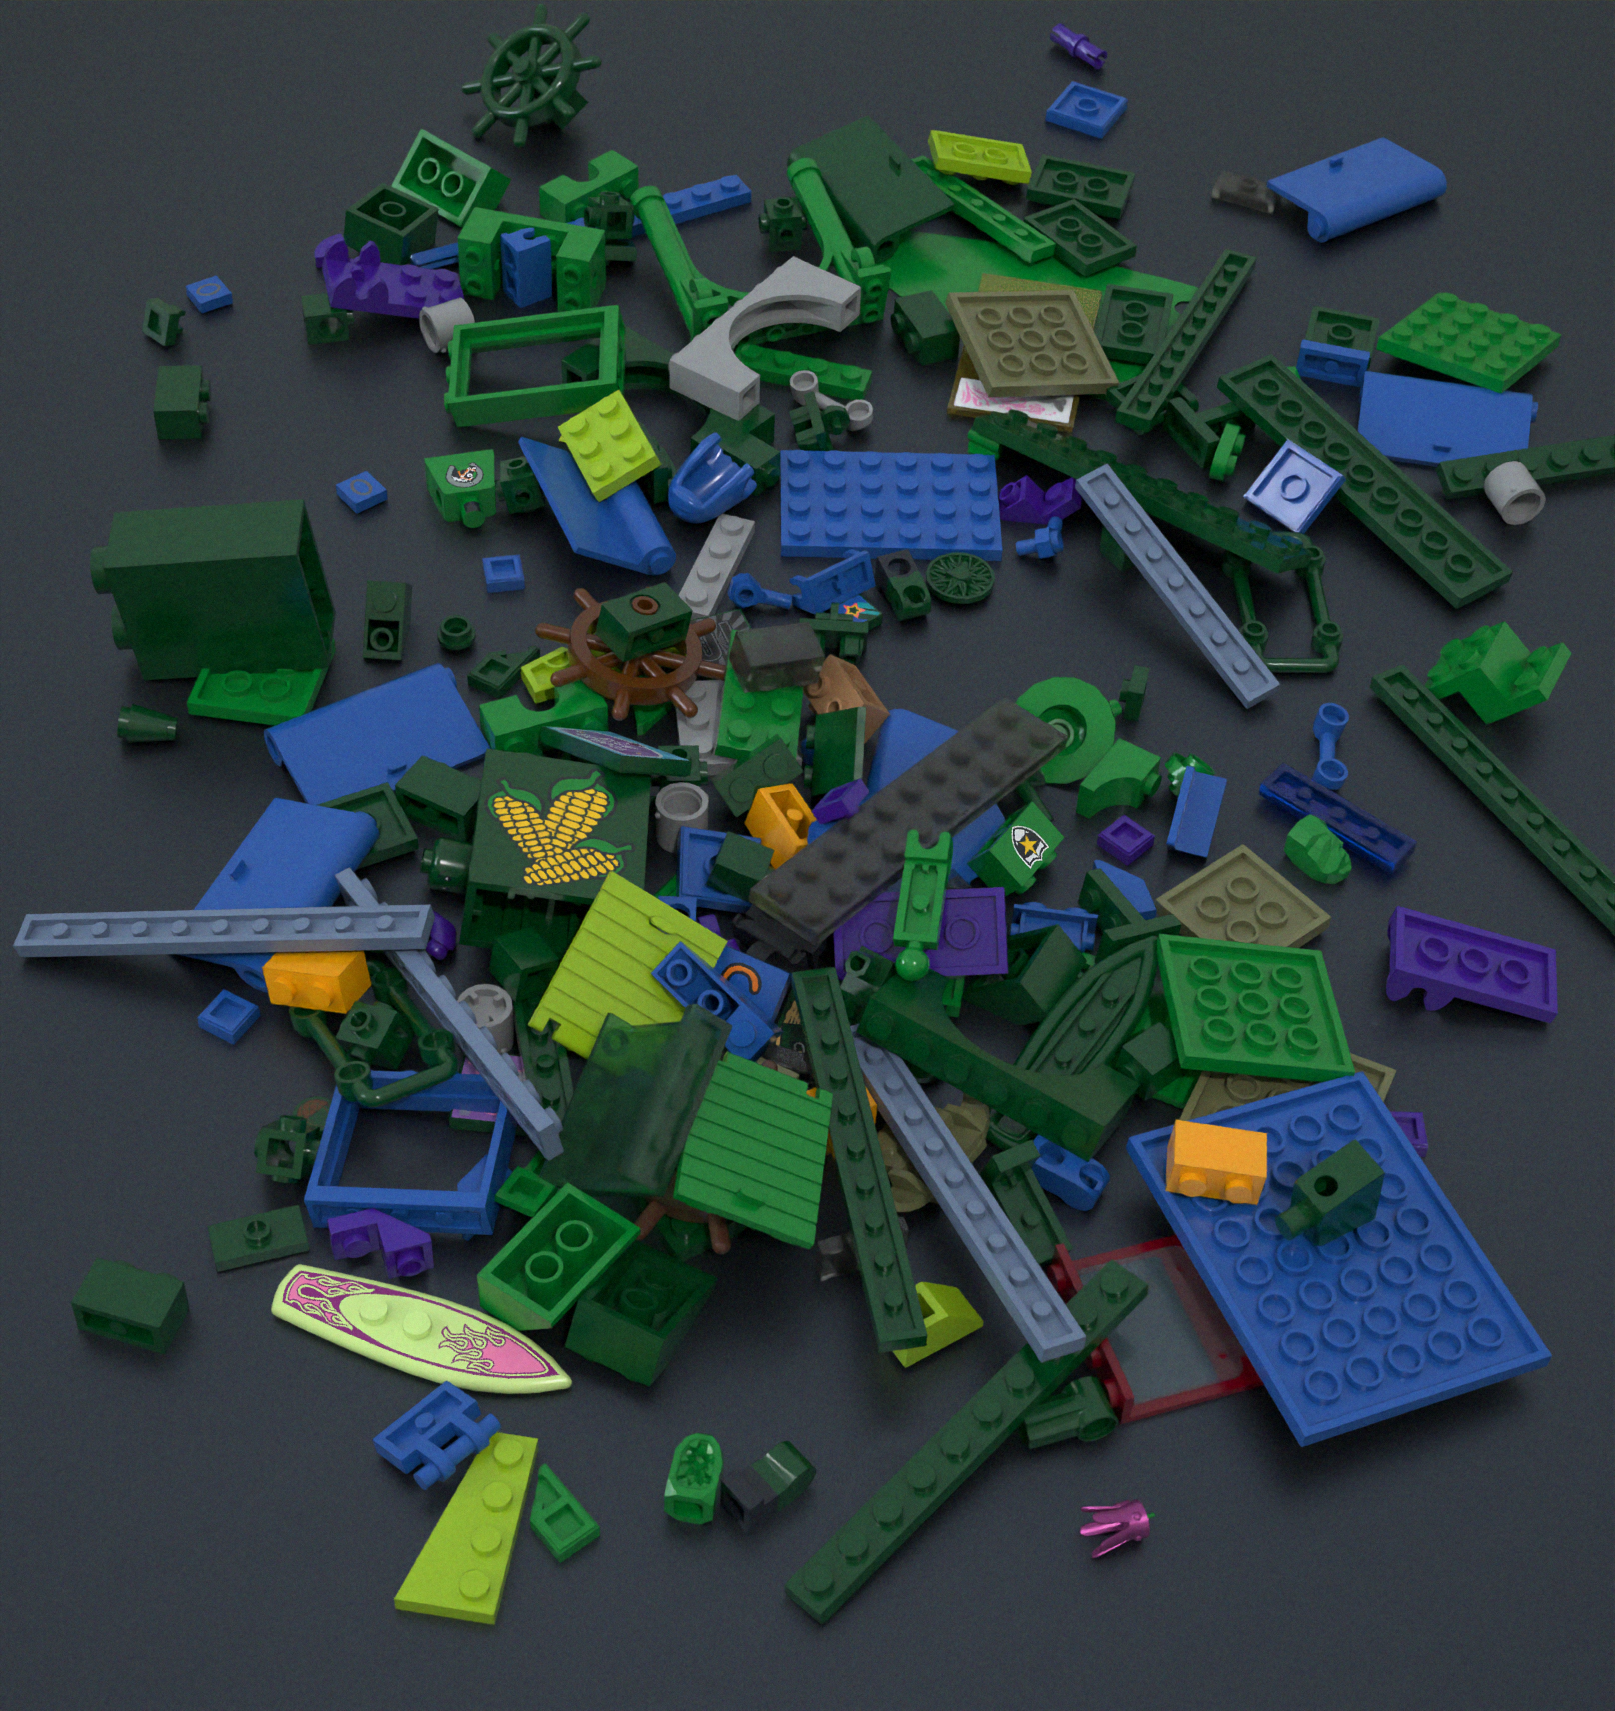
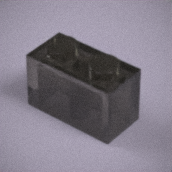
[729,622,825,693]

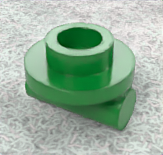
[967,428,1005,461]

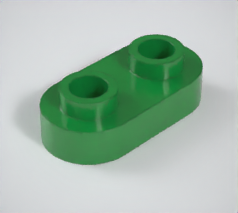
[1209,423,1246,482]

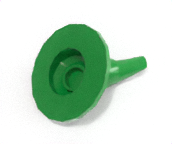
[1007,677,1122,784]

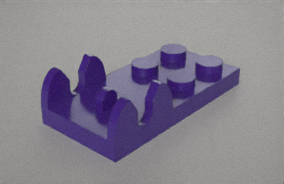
[322,237,464,318]
[832,887,1009,980]
[1386,906,1558,1023]

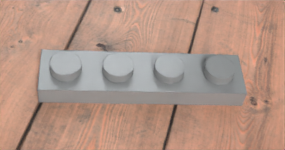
[678,514,755,620]

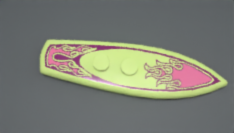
[271,1264,572,1394]

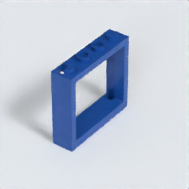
[304,1070,518,1235]

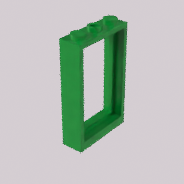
[444,305,626,427]

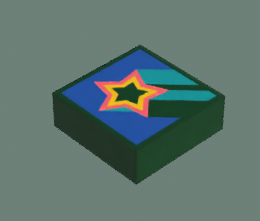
[829,594,883,631]

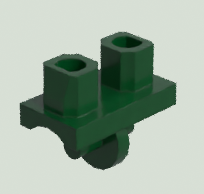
[789,391,850,451]
[798,602,869,665]
[840,946,897,1026]

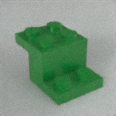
[1424,621,1571,725]

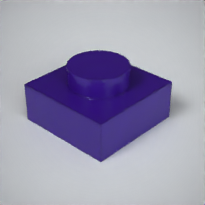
[811,778,869,825]

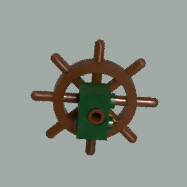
[535,582,726,721]

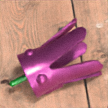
[1079,1499,1155,1558]

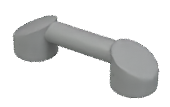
[790,370,873,431]

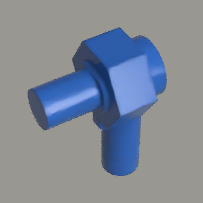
[1016,517,1064,559]
[728,573,792,610]

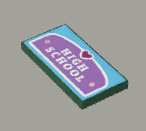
[540,726,692,777]

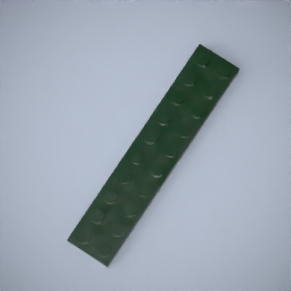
[1216,354,1513,609]
[972,409,1313,574]

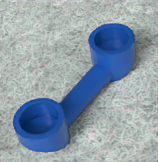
[1311,703,1349,790]

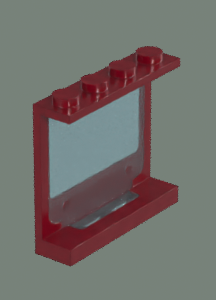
[1047,1235,1264,1424]

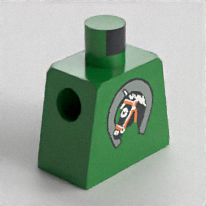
[424,449,496,528]

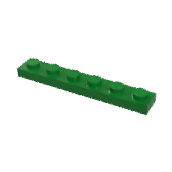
[911,155,1056,263]

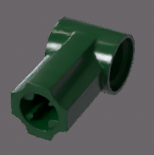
[1017,1376,1118,1450]

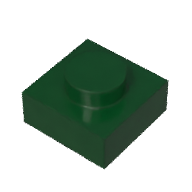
[1119,665,1150,722]

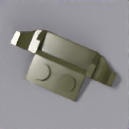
[877,1092,990,1212]

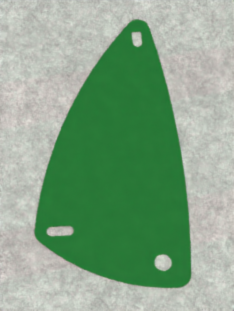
[847,231,1199,399]

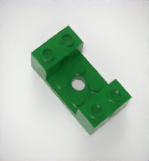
[457,207,606,312]

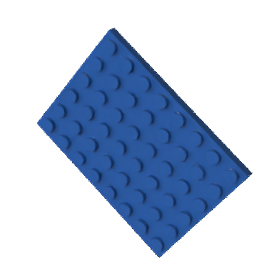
[1125,1071,1552,1447]

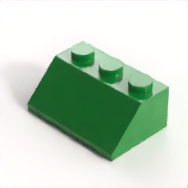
[391,129,512,228]
[477,1182,641,1331]

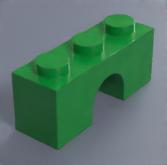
[539,150,639,223]
[479,680,608,754]

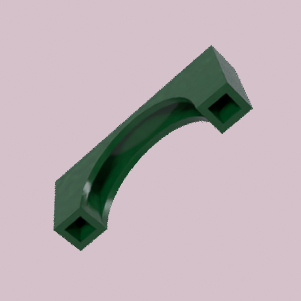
[561,326,775,454]
[856,968,1140,1162]

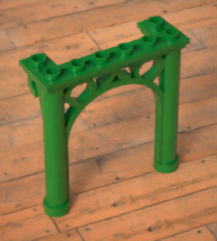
[630,158,891,349]

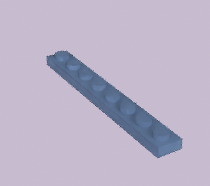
[1075,464,1280,709]

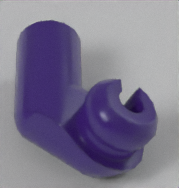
[426,909,457,960]

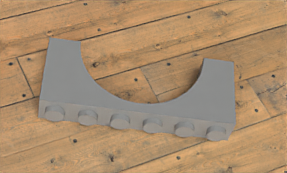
[668,256,861,421]

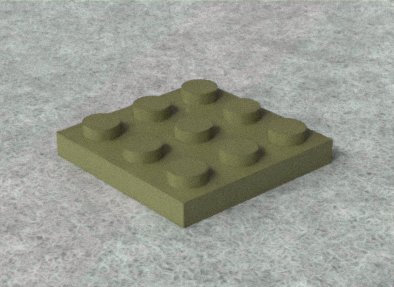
[1154,844,1331,948]

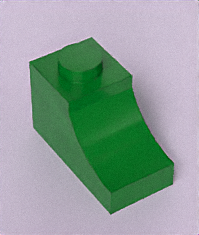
[1076,738,1162,819]

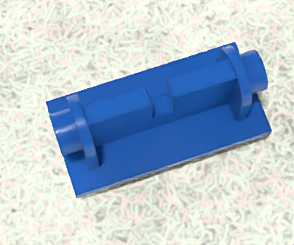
[1010,902,1098,953]

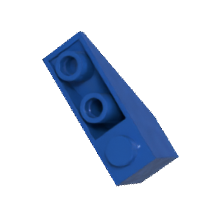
[651,941,784,1062]

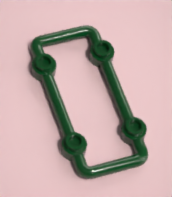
[1221,532,1343,673]
[289,959,459,1108]

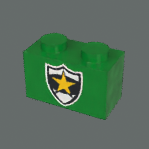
[967,801,1065,896]

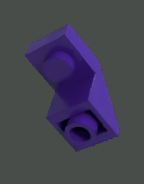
[998,475,1082,525]
[327,1208,434,1279]

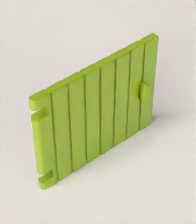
[528,871,728,1080]

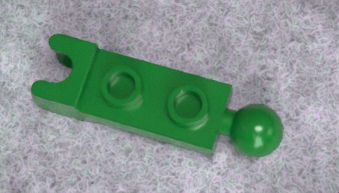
[893,829,953,982]

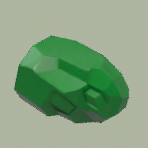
[1284,814,1352,884]
[664,1433,724,1525]

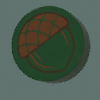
[293,1096,332,1140]

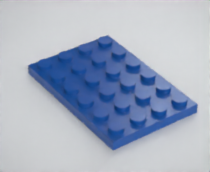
[780,450,1003,561]

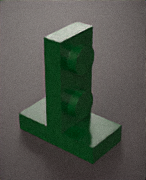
[1163,397,1256,469]
[1077,868,1182,964]
[979,1140,1073,1267]

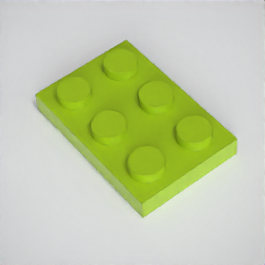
[928,130,1032,185]
[558,390,662,502]

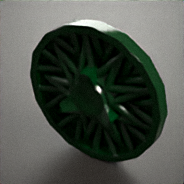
[925,552,995,604]

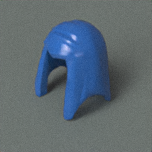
[668,433,757,524]

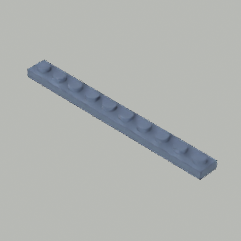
[335,867,564,1161]
[13,904,435,957]
[850,1024,1086,1362]

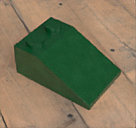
[804,707,866,800]
[565,1241,718,1387]

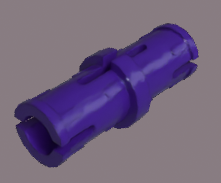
[1050,23,1108,69]

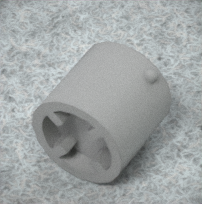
[419,298,475,353]
[1483,461,1546,525]
[655,782,709,854]
[457,984,515,1053]

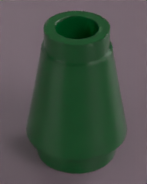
[117,703,178,743]

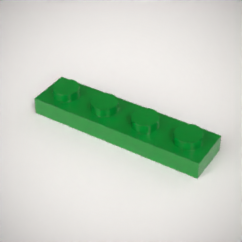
[735,343,873,400]

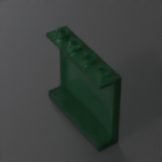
[538,1004,732,1197]

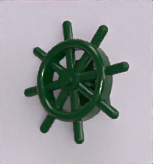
[461,4,602,148]

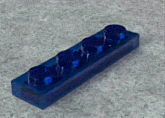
[1258,762,1417,874]

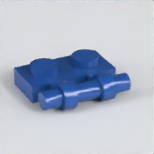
[372,1381,502,1490]

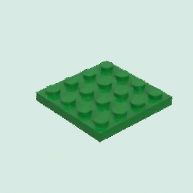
[1376,293,1561,394]
[1157,934,1355,1082]

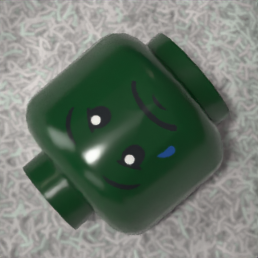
[420,837,472,895]

